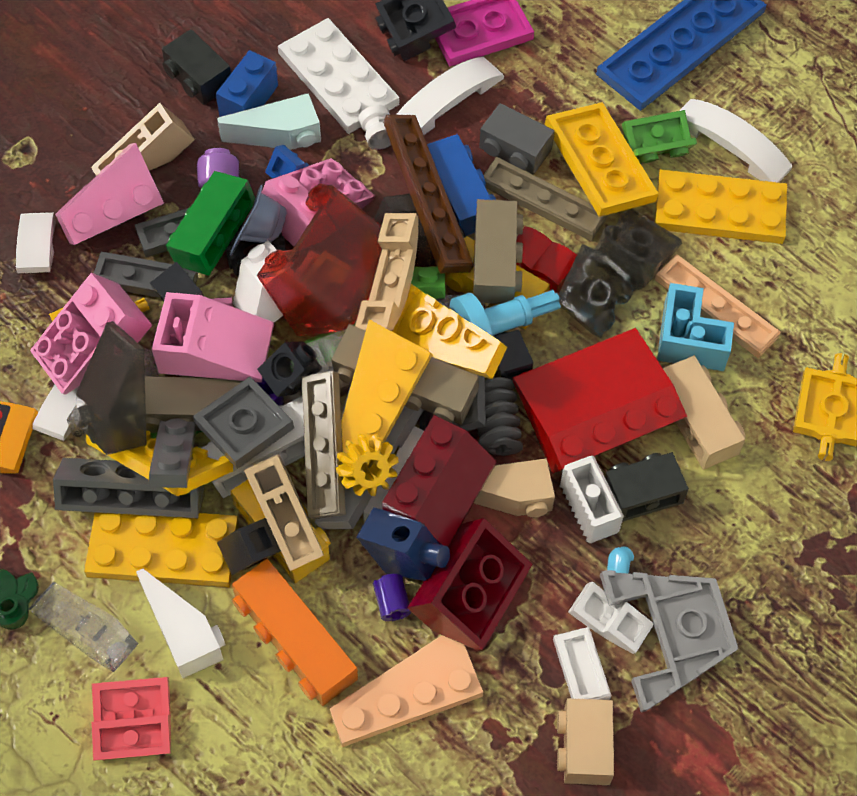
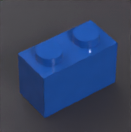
[216,50,278,117]

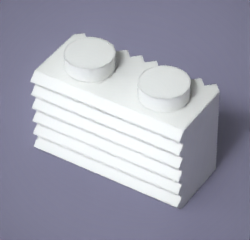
[560,456,624,543]

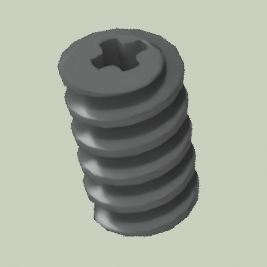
[477,377,523,456]

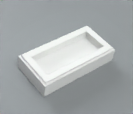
[553,627,612,700]

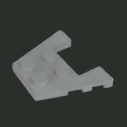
[600,570,739,713]

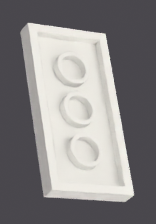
[278,18,399,134]

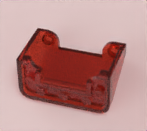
[256,184,382,336]

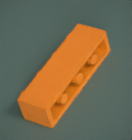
[232,558,358,706]

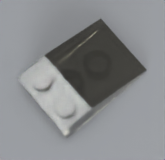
[73,321,147,455]

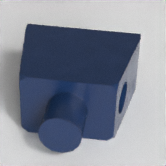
[356,507,450,581]

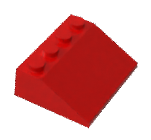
[512,328,687,474]

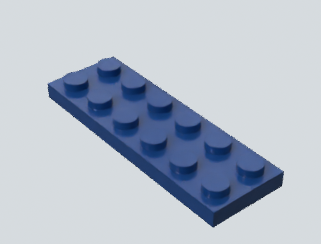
[596,0,767,111]

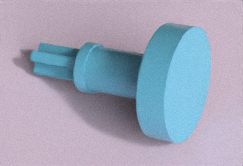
[450,290,561,336]

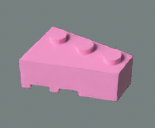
[55,143,164,245]

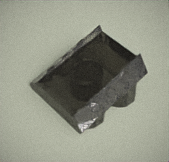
[591,208,682,292]
[558,244,633,339]

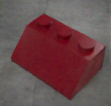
[382,415,496,548]
[407,518,533,651]

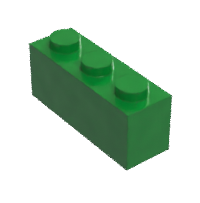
[166,171,255,276]

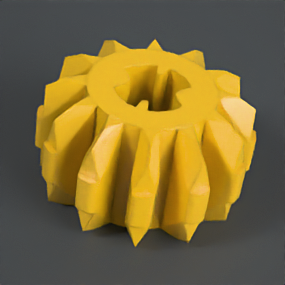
[336,434,399,496]

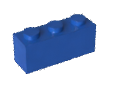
[427,134,496,237]

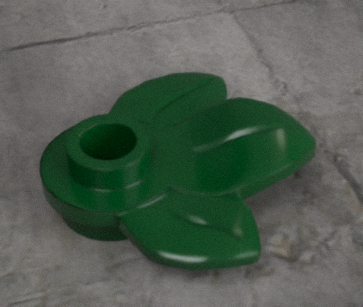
[0,569,39,630]

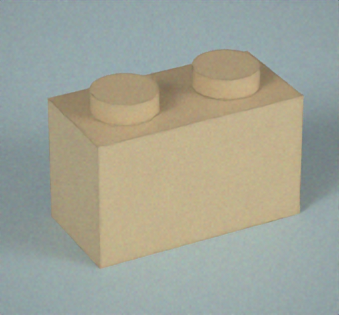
[557,698,614,785]

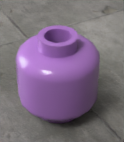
[197,148,239,188]

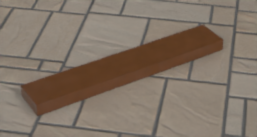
[383,114,474,274]

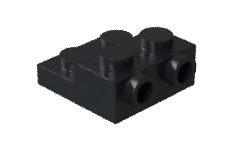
[375,0,456,61]

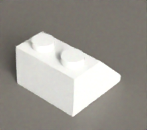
[233,240,311,322]

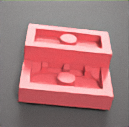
[91,677,171,761]

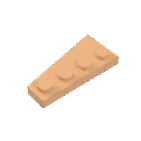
[330,635,483,747]

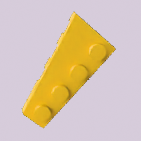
[392,284,507,379]
[341,319,433,470]

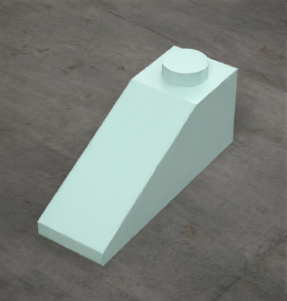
[217,94,321,150]

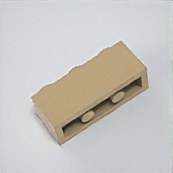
[663,355,746,470]

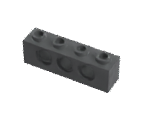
[53,458,205,518]

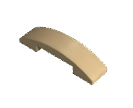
[355,213,418,331]

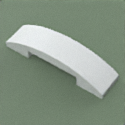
[396,57,504,135]
[680,99,792,183]

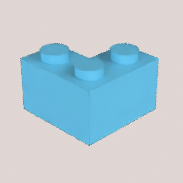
[657,283,734,371]

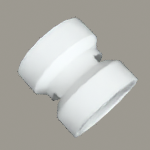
[359,105,391,150]

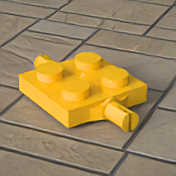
[793,353,857,461]

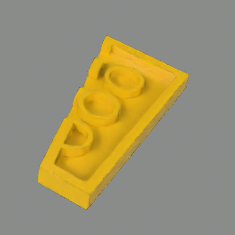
[86,420,233,496]

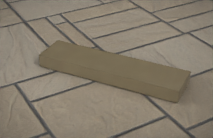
[484,157,608,242]
[302,371,346,519]

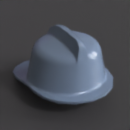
[230,185,287,256]

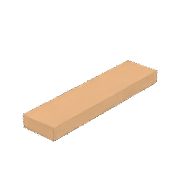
[655,254,781,359]

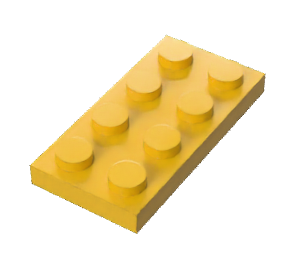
[545,102,659,217]
[654,169,787,244]
[84,512,239,588]

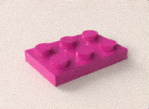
[435,0,534,66]

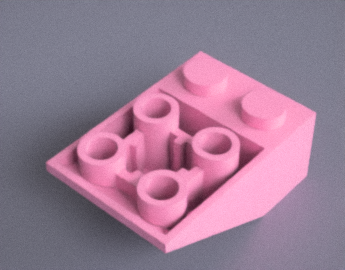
[262,158,375,251]
[30,273,152,395]
[152,292,274,382]

